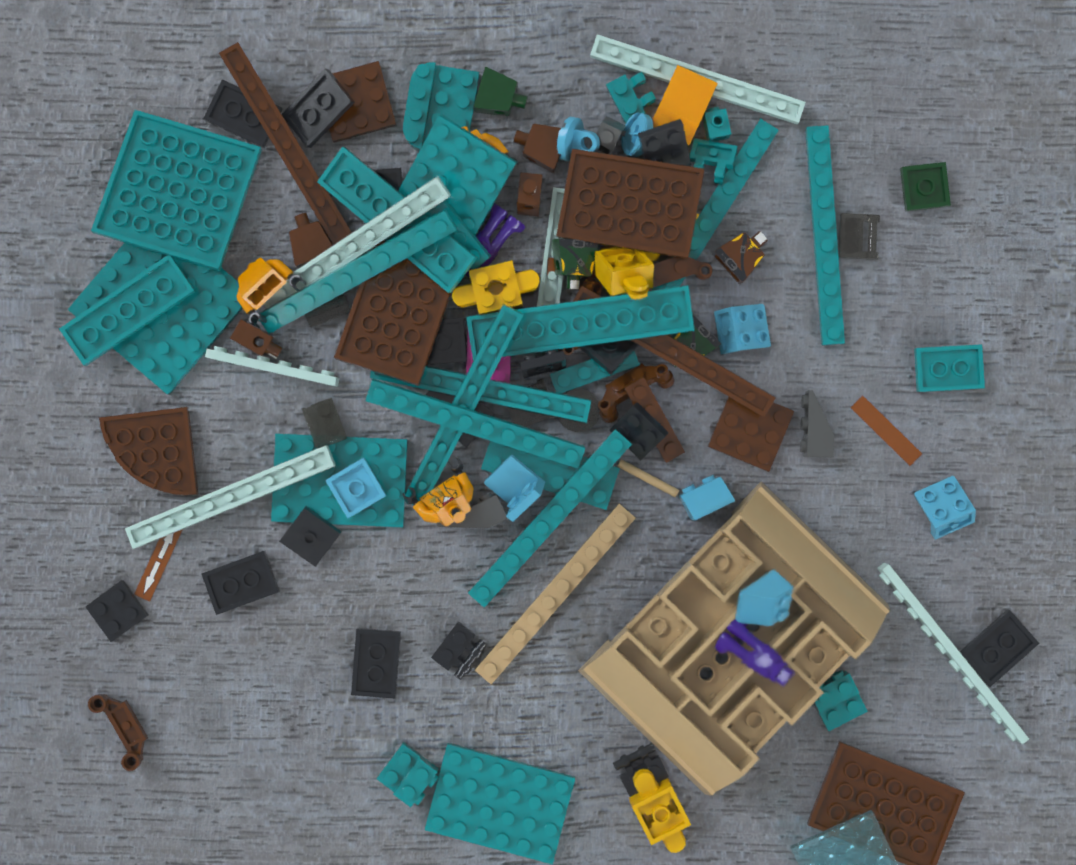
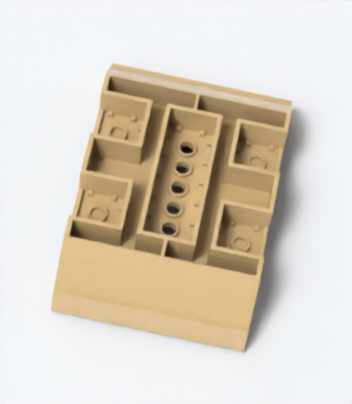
[578,481,890,795]

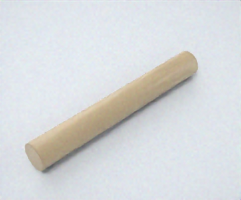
[617,459,679,498]

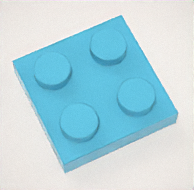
[325,458,387,518]

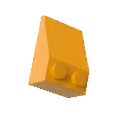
[653,65,718,145]

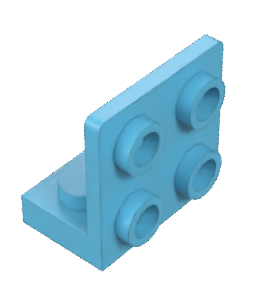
[714,304,771,355]
[484,455,545,522]
[914,476,976,540]

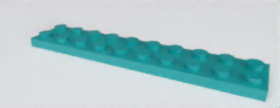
[466,285,694,361]

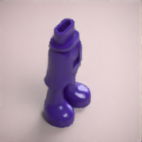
[465,203,526,278]
[715,619,795,687]

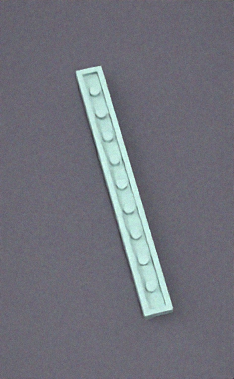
[590,34,806,125]
[264,176,451,308]
[125,445,336,549]
[877,563,1029,744]

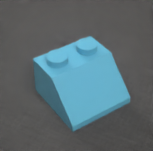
[679,474,735,521]
[735,570,793,626]

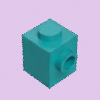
[702,107,731,142]

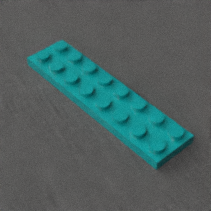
[317,146,478,293]

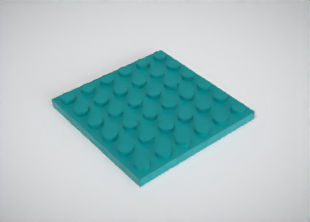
[91,110,262,271]
[67,243,243,395]

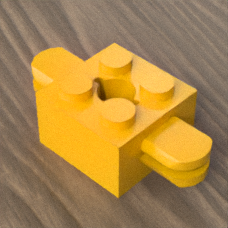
[595,246,654,299]
[452,261,539,315]
[629,769,691,853]

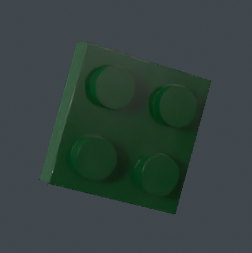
[900,162,951,212]

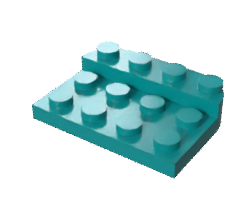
[403,62,480,152]

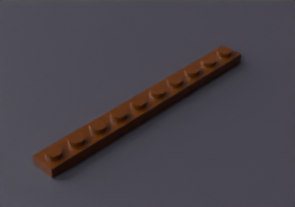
[219,42,352,245]
[573,285,776,417]

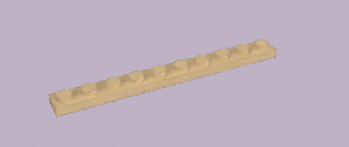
[475,504,636,685]

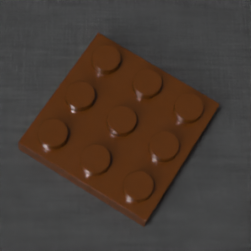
[329,61,397,143]
[707,396,794,472]

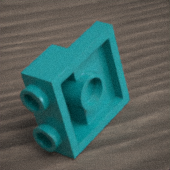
[813,670,868,731]
[376,742,439,808]

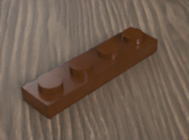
[623,376,685,463]

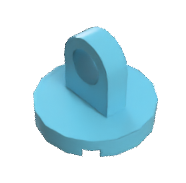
[621,113,653,157]
[557,116,600,161]

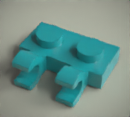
[606,72,656,124]
[690,138,738,184]

